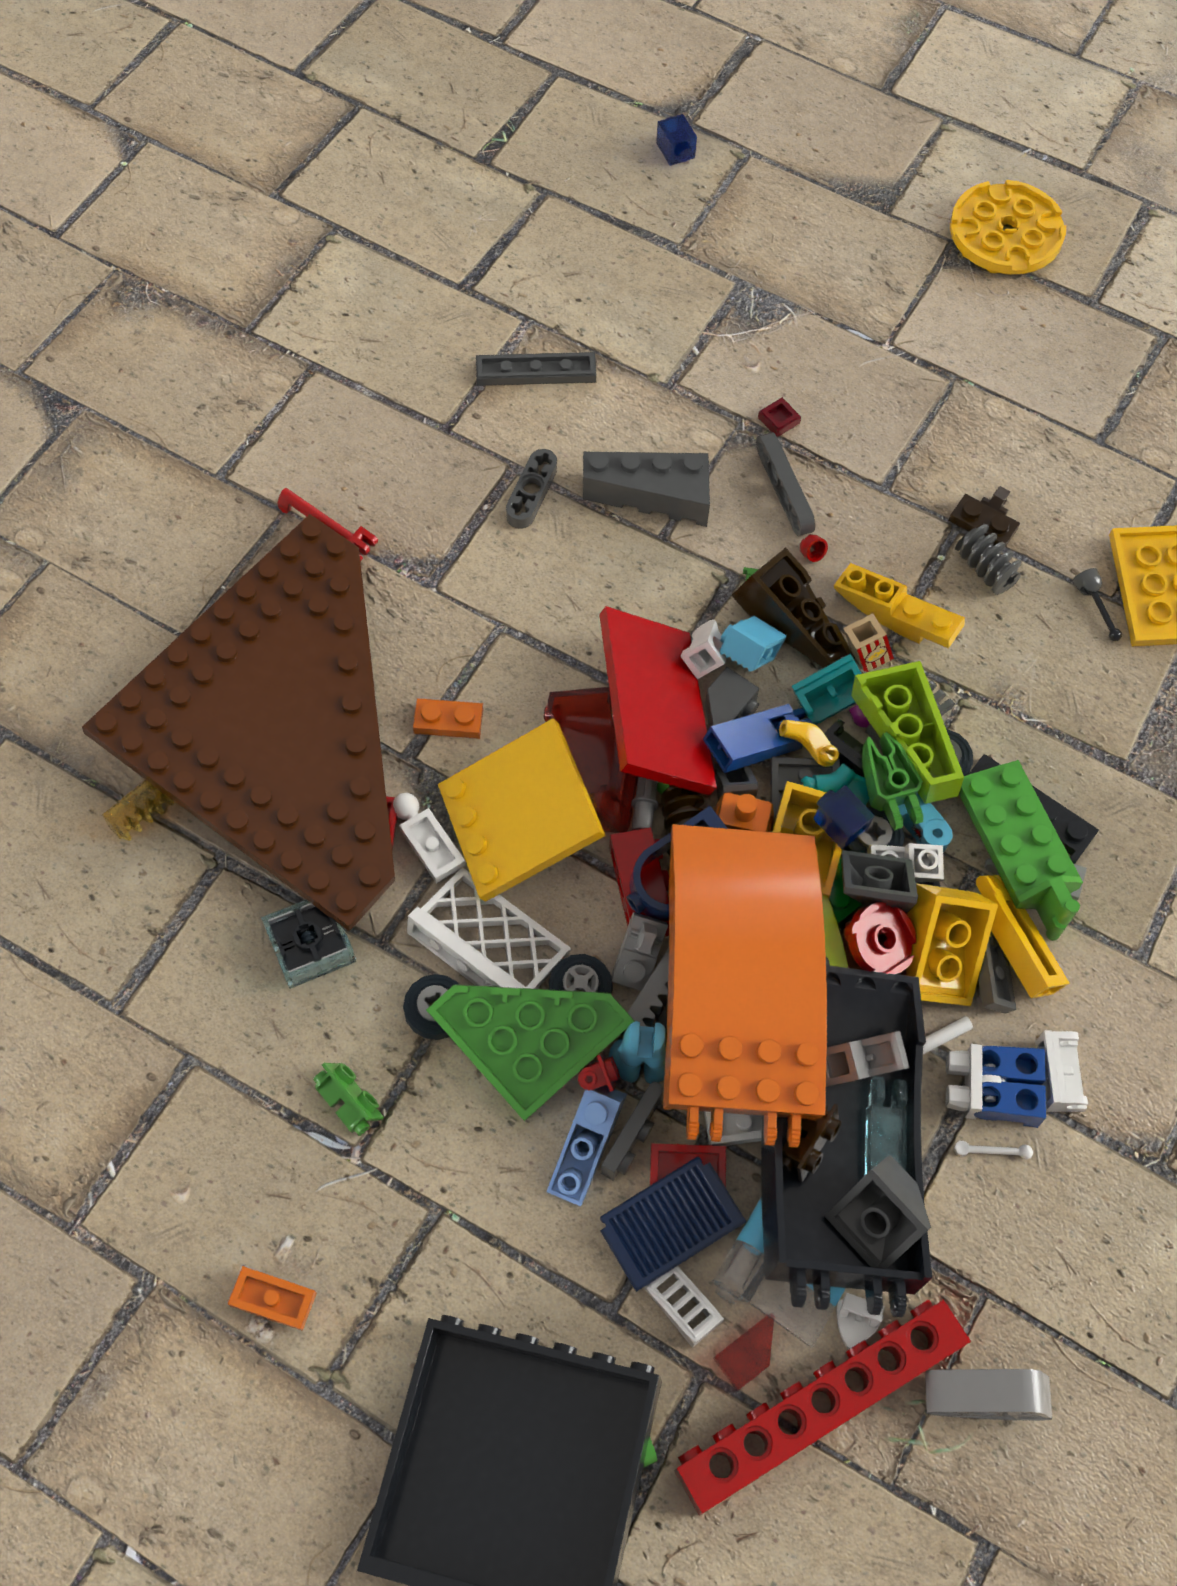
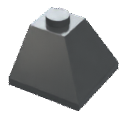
[840,850,918,914]
[825,1154,931,1269]

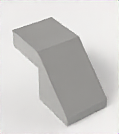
[826,1031,910,1087]

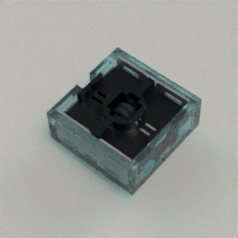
[261,899,357,989]

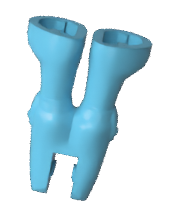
[608,1021,667,1084]

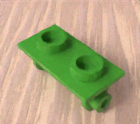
[313,1063,384,1136]

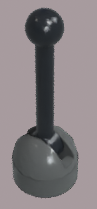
[1073,568,1122,641]

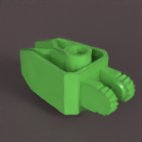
[862,732,924,831]

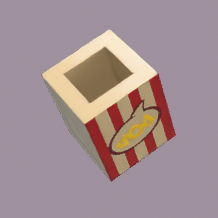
[843,613,894,673]

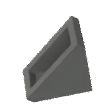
[714,763,758,801]

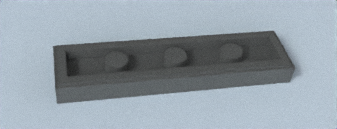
[476,352,596,386]

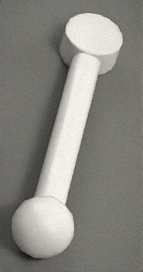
[954,1141,1033,1159]

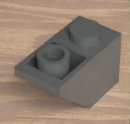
[705,667,759,729]

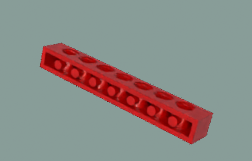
[674,1299,971,1516]

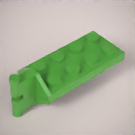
[959,760,1083,941]

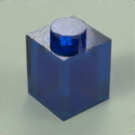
[656,114,697,166]
[814,785,875,849]

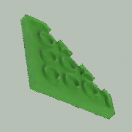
[426,984,635,1121]

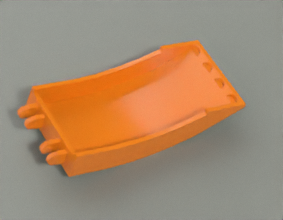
[663,824,827,1148]

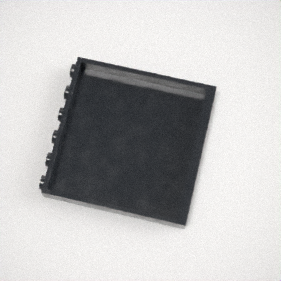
[357,1315,662,1586]

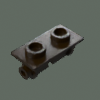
[782,1103,842,1182]

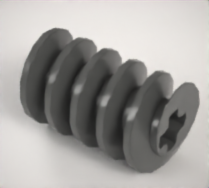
[954,524,1022,595]

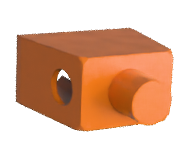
[713,793,775,832]

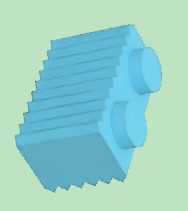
[720,616,787,672]

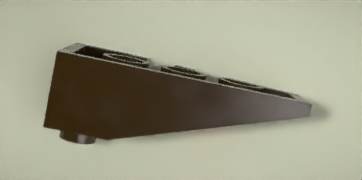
[731,547,855,668]

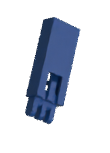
[703,704,812,773]

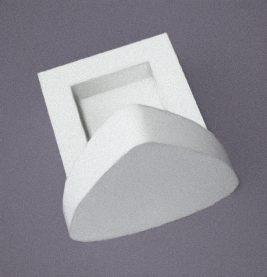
[837,1293,885,1350]

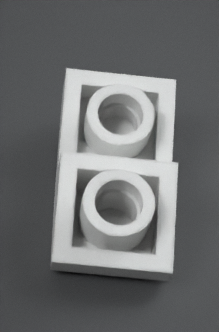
[867,843,944,883]

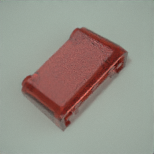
[544,687,638,833]

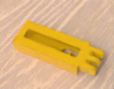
[976,875,1070,998]

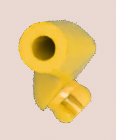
[779,720,839,767]

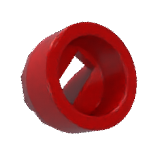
[800,534,828,562]

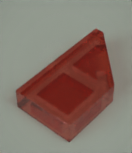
[713,1313,774,1392]

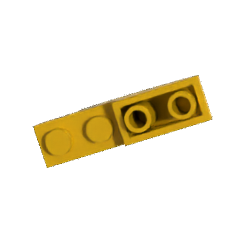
[834,563,965,648]

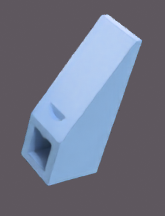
[546,1085,627,1207]

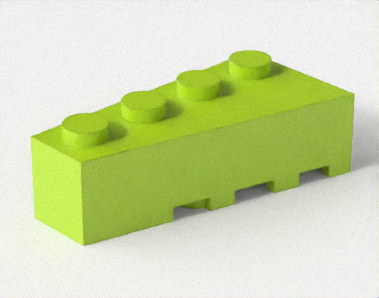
[851,661,964,804]

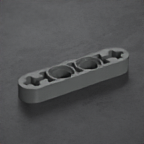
[756,432,815,536]

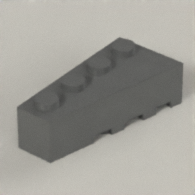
[583,451,710,527]

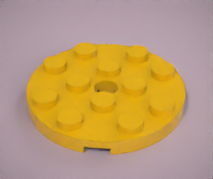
[950,180,1066,274]

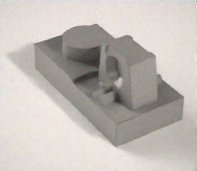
[611,912,668,991]

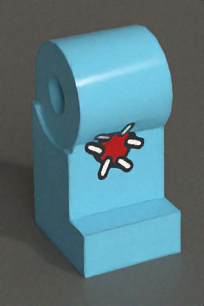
[898,793,953,853]

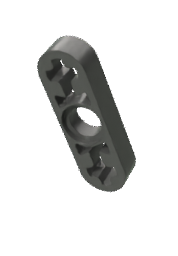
[506,449,557,529]

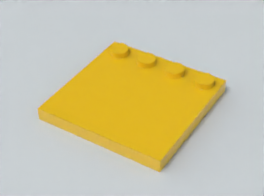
[1109,525,1177,647]
[438,718,606,902]

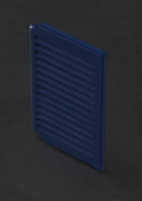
[600,1156,747,1292]

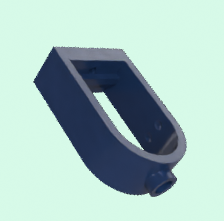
[626,806,728,921]

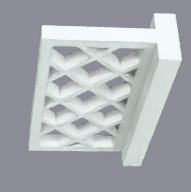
[407,867,571,989]

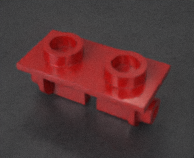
[578,1051,620,1092]

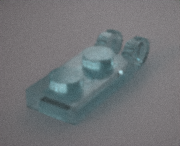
[865,1076,908,1175]

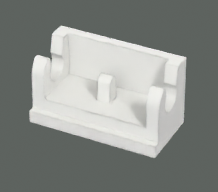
[1035,1030,1088,1112]

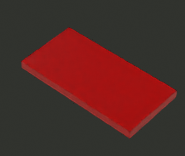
[599,606,717,795]

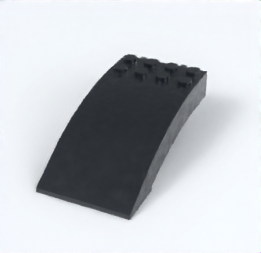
[761,965,932,1317]

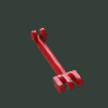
[277,488,378,562]

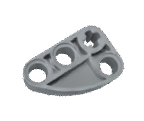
[925,1369,1052,1421]

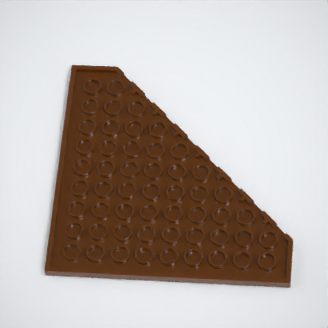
[82,514,395,931]

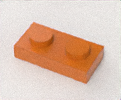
[413,698,483,739]
[228,1266,317,1331]

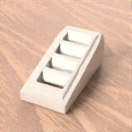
[644,1266,724,1348]

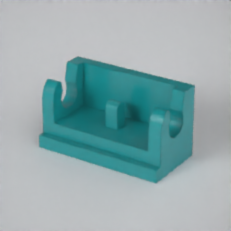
[792,654,862,725]

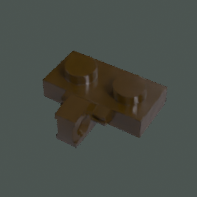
[948,486,1020,550]

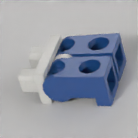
[945,1044,1046,1128]

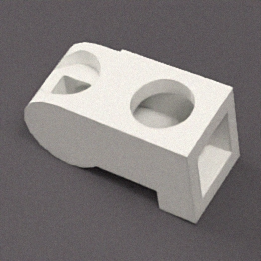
[680,620,726,679]

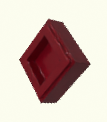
[758,397,801,437]

